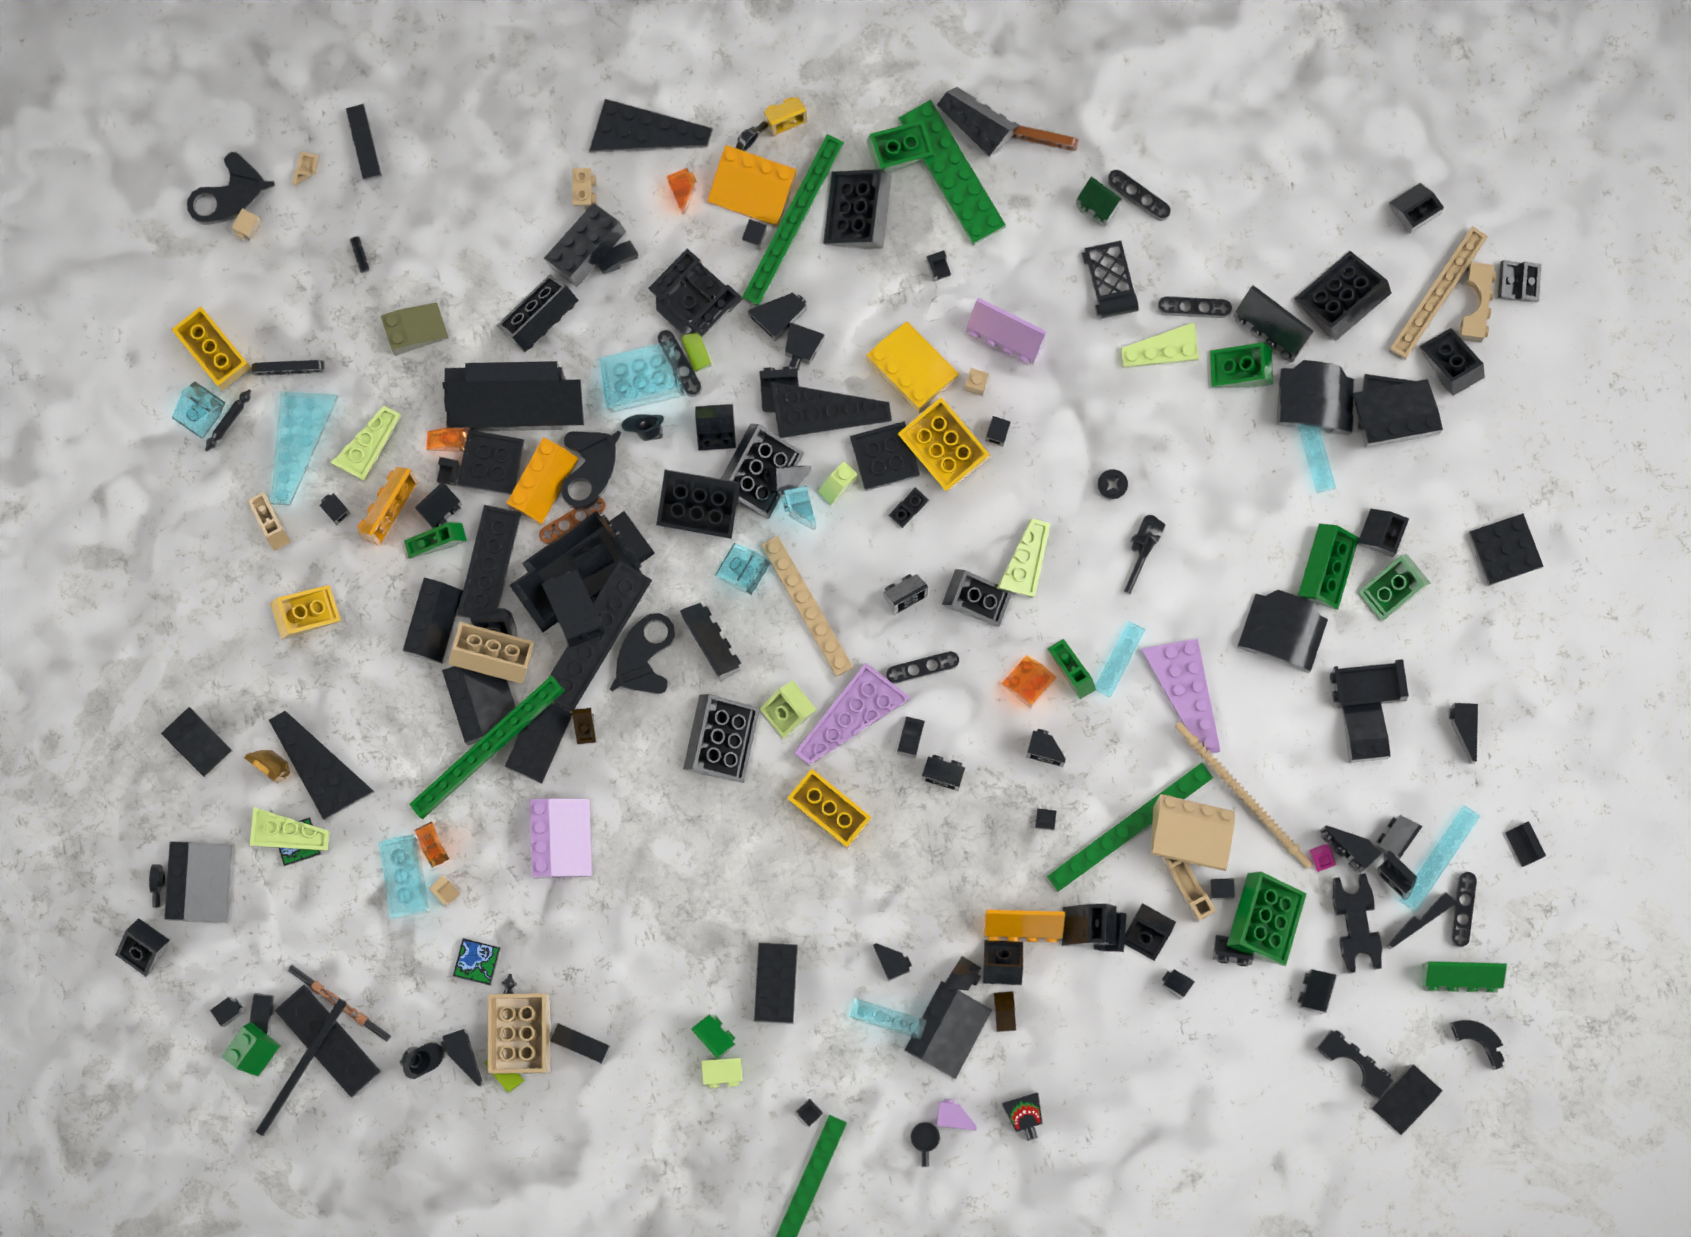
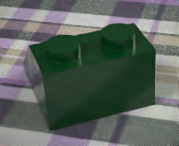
[1076,176,1122,226]

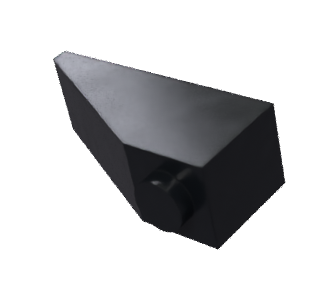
[1448,703,1478,764]
[550,1023,611,1065]
[440,1029,484,1087]

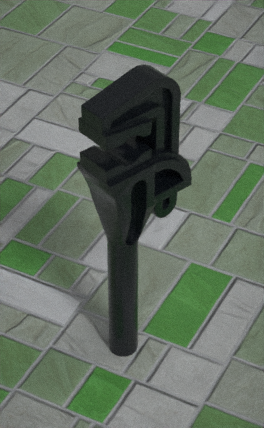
[1124,515,1166,594]

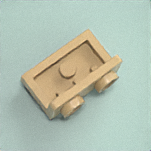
[572,168,596,211]

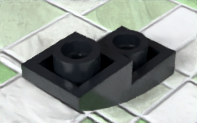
[597,240,638,274]
[889,487,930,528]
[250,993,274,1036]

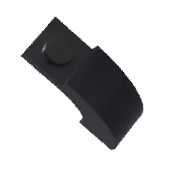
[1449,1020,1504,1070]

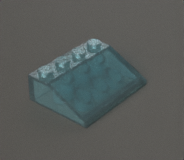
[600,341,685,413]

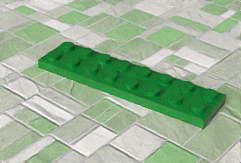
[898,100,1006,245]

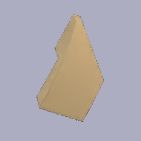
[292,151,320,186]

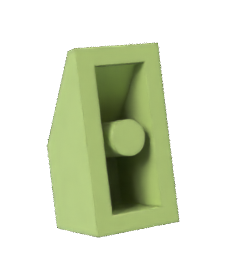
[818,462,858,505]

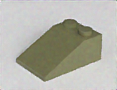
[381,303,449,356]

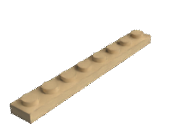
[1389,226,1488,360]
[761,536,853,677]

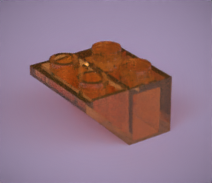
[1001,655,1056,709]

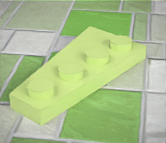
[1121,322,1199,368]
[330,406,401,482]
[997,519,1050,598]
[250,807,330,851]

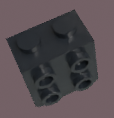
[759,366,799,413]

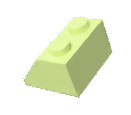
[760,681,817,739]

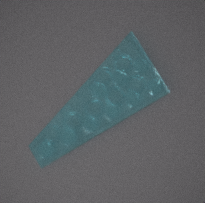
[270,391,339,505]

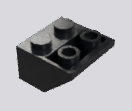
[1389,183,1444,234]
[695,404,736,451]
[1357,508,1409,558]

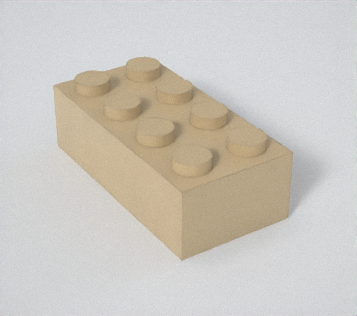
[448,622,534,684]

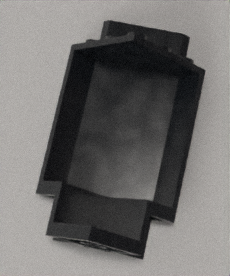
[442,361,584,431]
[509,511,655,633]

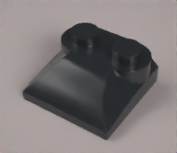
[470,608,517,637]

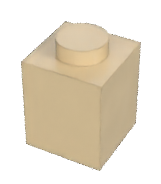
[231,208,262,241]
[965,368,989,396]

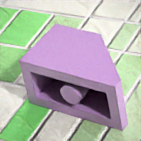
[937,1099,977,1131]

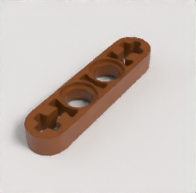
[1011,125,1079,151]
[539,498,606,544]

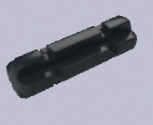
[350,236,370,273]

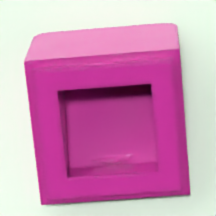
[1309,844,1336,872]

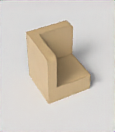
[429,875,460,907]

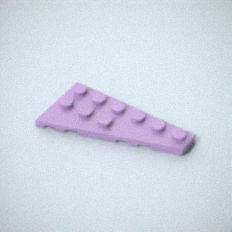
[1141,639,1220,755]
[794,663,911,766]

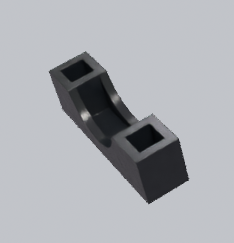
[1315,1030,1393,1099]

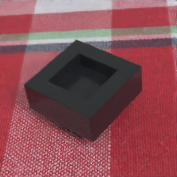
[1035,808,1057,830]

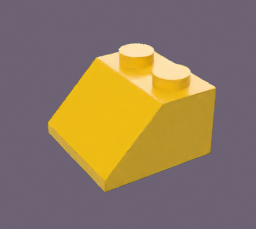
[764,97,807,137]

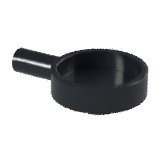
[736,121,768,151]
[149,864,165,908]
[911,1122,940,1167]

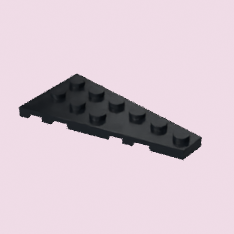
[589,99,713,153]
[771,381,892,438]
[269,711,375,820]

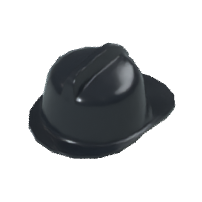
[622,414,664,441]
[399,1042,444,1079]

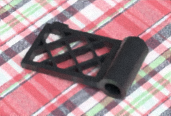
[1082,240,1139,319]

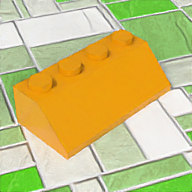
[507,437,578,525]

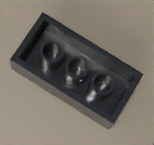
[544,202,626,287]
[754,943,798,1024]

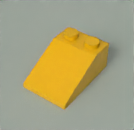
[270,585,341,640]

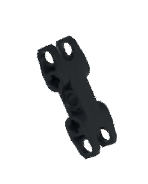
[1332,873,1382,974]

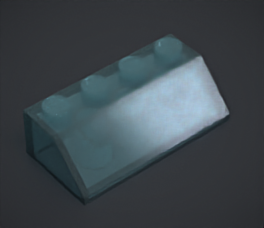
[379,834,429,919]

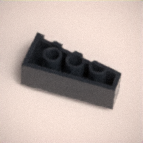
[937,87,1020,157]

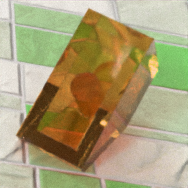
[666,168,697,215]
[426,428,466,452]
[415,821,449,868]

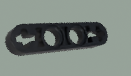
[1108,170,1171,221]
[1158,296,1232,318]
[657,330,702,397]
[252,360,326,376]
[886,651,959,684]
[1451,872,1477,948]

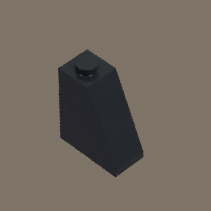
[748,293,807,342]

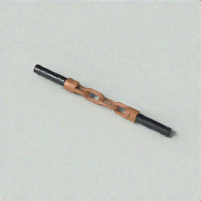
[288,965,391,1042]

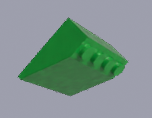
[1227,871,1307,966]

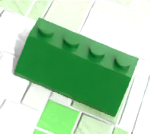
[1298,523,1359,610]
[1422,961,1507,993]

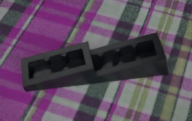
[346,104,382,181]
[1387,892,1458,949]

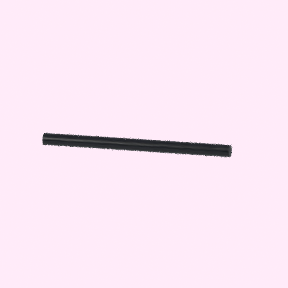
[256,998,347,1136]

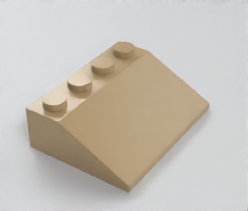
[1151,794,1235,871]
[488,993,551,1074]

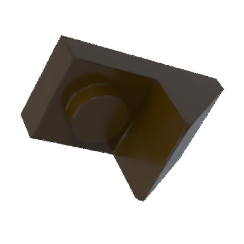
[572,707,596,744]
[994,991,1016,1032]

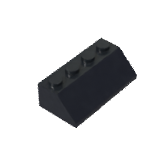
[497,274,579,352]
[402,577,463,664]
[680,602,741,682]
[505,703,572,784]

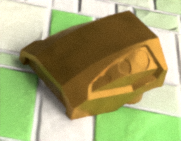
[244,750,290,783]

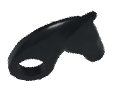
[187,152,275,225]
[561,431,622,510]
[610,613,675,694]

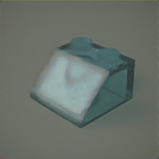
[172,381,225,439]
[782,486,816,530]
[715,543,771,595]

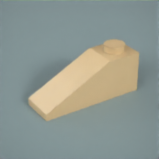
[247,492,291,551]

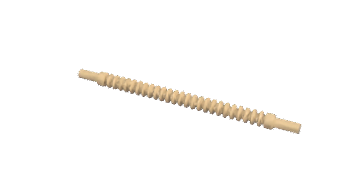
[1174,722,1312,869]

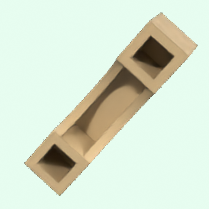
[1459,262,1496,343]
[1161,857,1216,922]

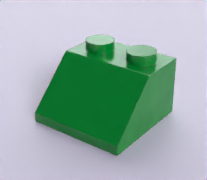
[691,1014,736,1059]
[221,1022,281,1077]

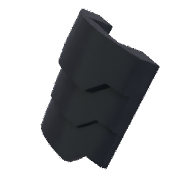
[648,248,743,337]
[1276,360,1354,435]
[1237,590,1328,673]

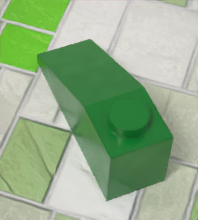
[404,522,467,559]
[1047,639,1096,699]

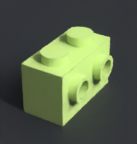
[702,1058,743,1089]

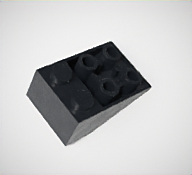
[1320,825,1382,873]
[1062,903,1117,946]

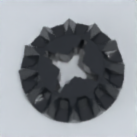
[1098,469,1128,499]

